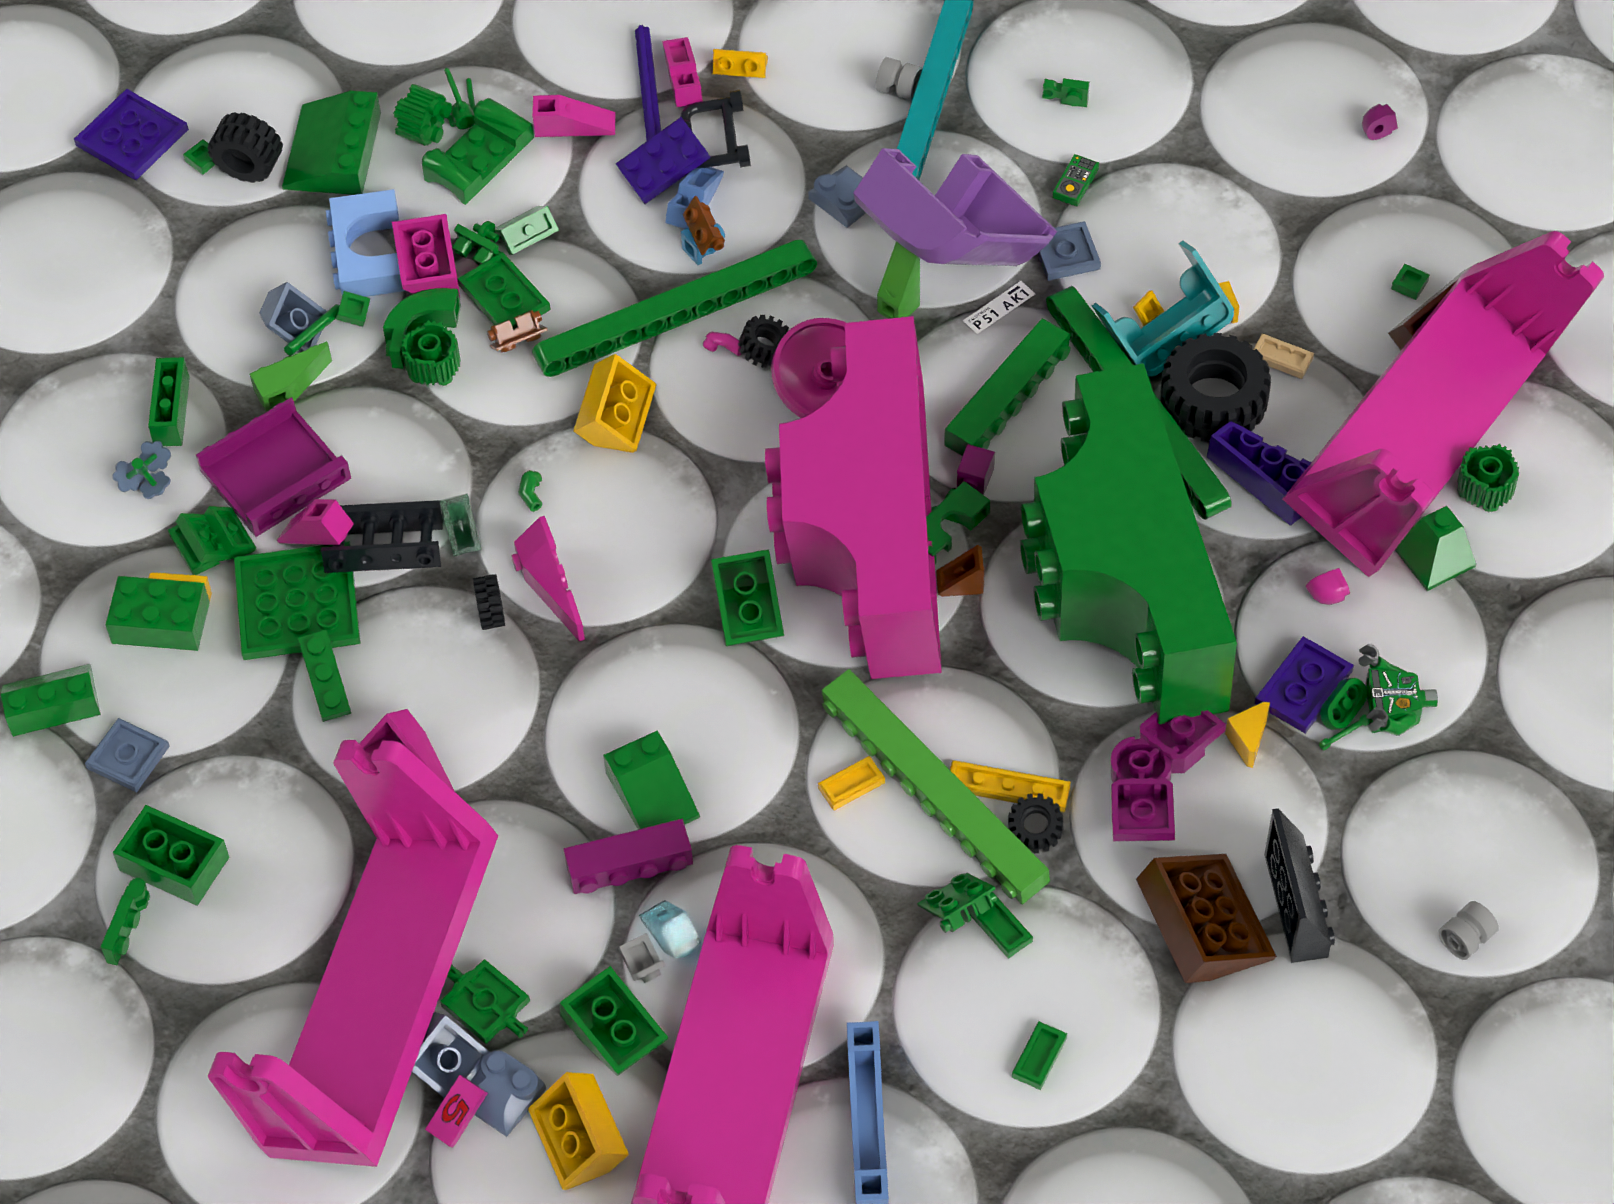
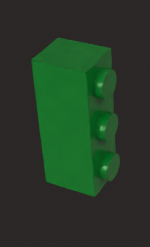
[148,357,190,446]

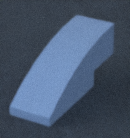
[665,167,724,229]

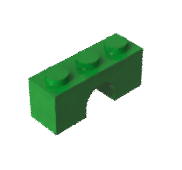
[926,481,990,564]

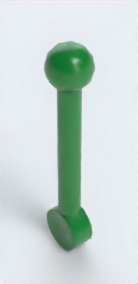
[1319,714,1371,751]

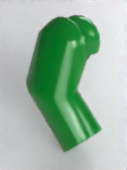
[518,470,542,512]

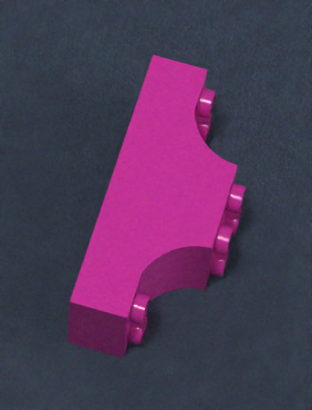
[765,316,942,679]

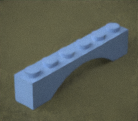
[847,1021,889,1204]

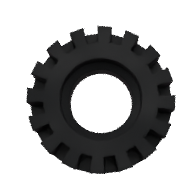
[738,315,789,368]
[473,574,505,630]
[1008,794,1064,853]

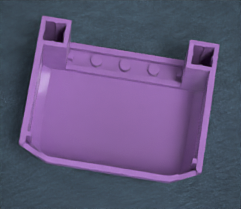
[853,148,1057,266]

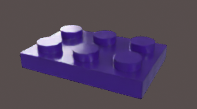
[616,117,711,204]
[1254,636,1354,734]

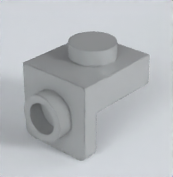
[617,933,666,983]

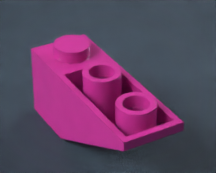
[532,95,616,137]
[277,499,354,545]

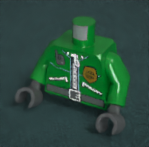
[1359,644,1438,736]

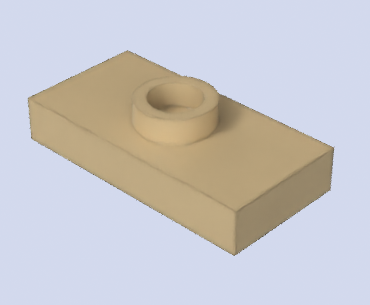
[1253,334,1314,379]

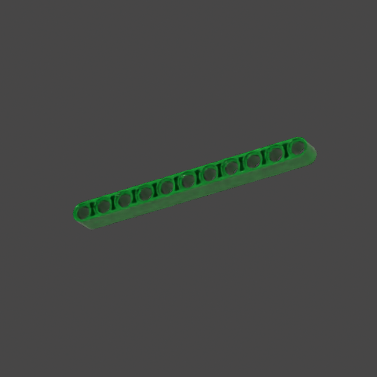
[532,240,817,377]
[1046,286,1232,520]

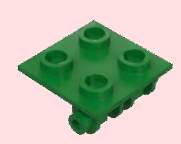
[917,873,997,933]

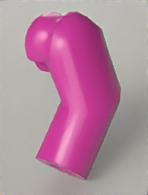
[703,332,742,356]

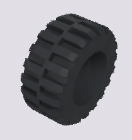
[1160,333,1271,442]

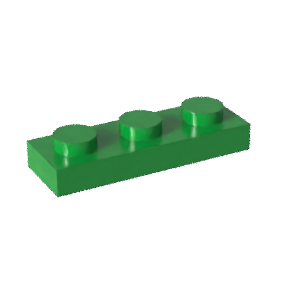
[298,630,351,722]

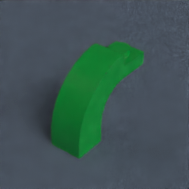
[383,288,461,369]

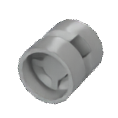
[876,57,922,100]
[1439,901,1499,960]

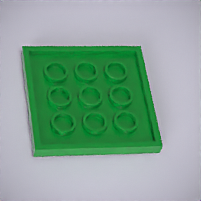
[234,541,361,660]

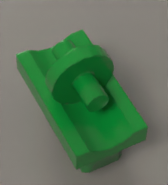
[452,221,502,266]

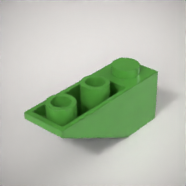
[877,241,920,319]
[250,341,332,412]

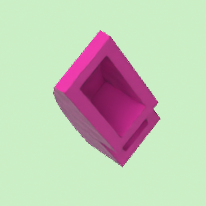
[662,37,703,107]

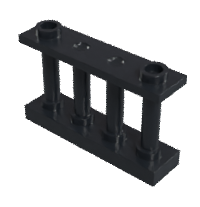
[321,500,444,573]

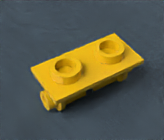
[713,49,768,78]

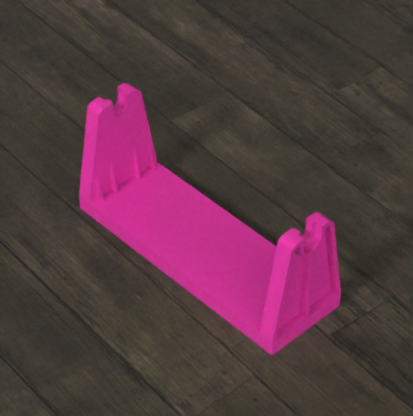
[1282,231,1604,577]
[208,740,498,1167]
[631,845,834,1204]

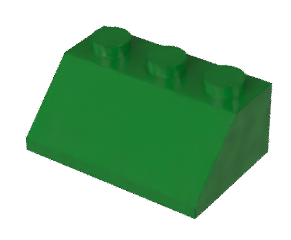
[1,664,101,737]

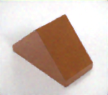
[936,545,984,597]

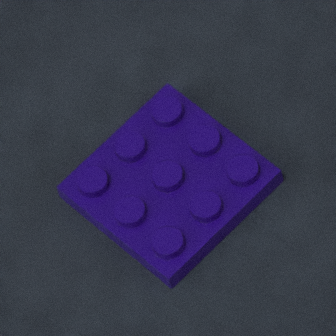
[74,89,189,180]

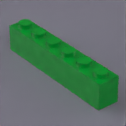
[944,318,1071,456]

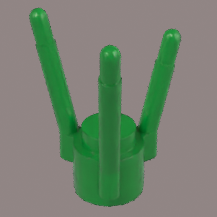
[444,68,475,130]

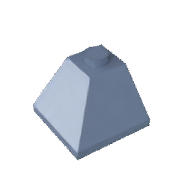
[259,282,327,352]
[412,1012,490,1098]

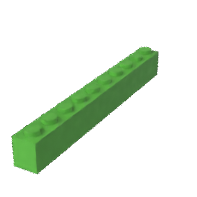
[822,669,1050,905]

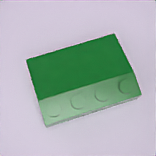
[282,91,381,195]

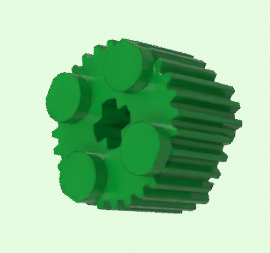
[393,84,452,146]
[401,320,461,386]
[1457,444,1519,512]

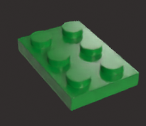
[457,252,551,329]

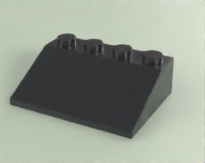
[1264,808,1335,963]

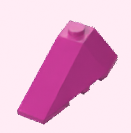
[511,516,585,641]
[359,709,455,792]

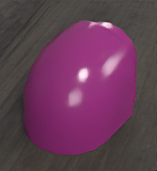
[1362,104,1398,140]

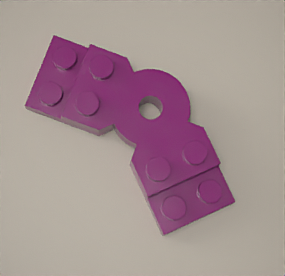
[1110,710,1226,842]

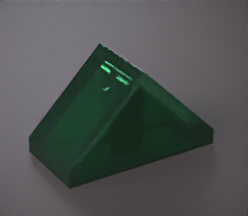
[439,493,482,557]

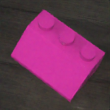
[392,214,460,297]

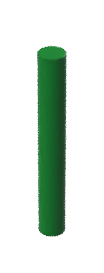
[284,304,340,356]

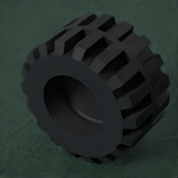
[207,112,283,183]

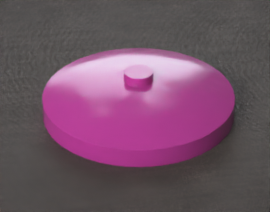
[771,318,846,418]

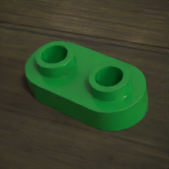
[1320,678,1367,730]

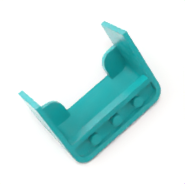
[1092,240,1234,376]

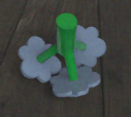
[112,441,171,499]

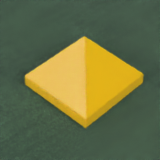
[1133,290,1165,326]

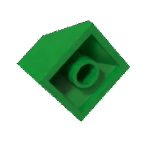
[1395,506,1476,591]

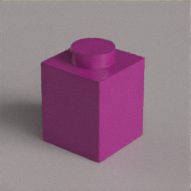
[957,444,995,495]

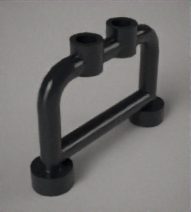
[680,90,751,168]

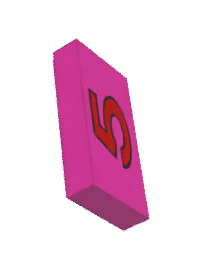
[425,1075,488,1148]

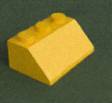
[573,354,656,453]
[528,1072,629,1190]

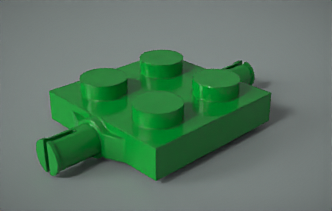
[440,959,530,1044]

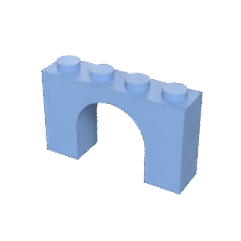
[326,189,405,297]

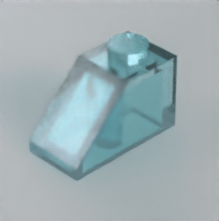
[639,900,701,959]

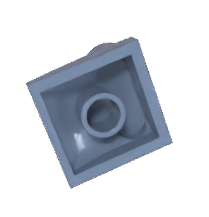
[808,165,866,228]
[471,1050,546,1137]

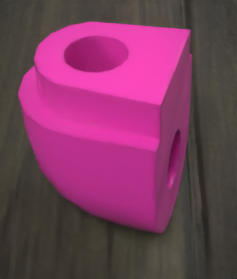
[1305,568,1350,605]

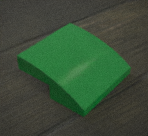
[176,506,256,562]

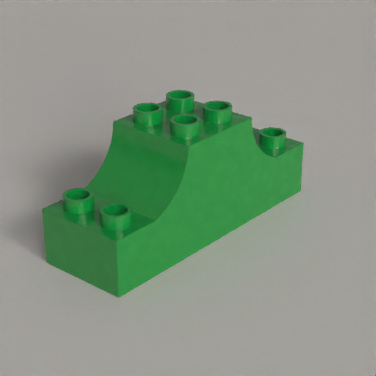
[1020,363,1237,725]

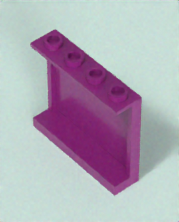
[196,397,351,537]

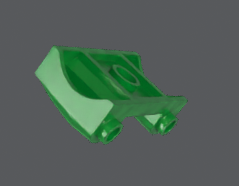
[422,98,534,205]

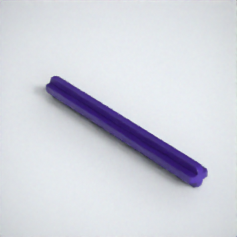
[635,25,661,141]

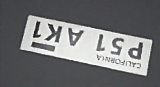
[963,281,1035,334]

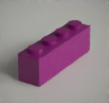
[563,818,693,894]

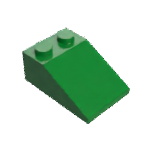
[711,549,784,646]
[603,730,700,830]
[560,966,668,1076]

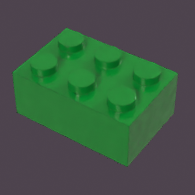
[105,576,210,651]
[113,805,230,906]

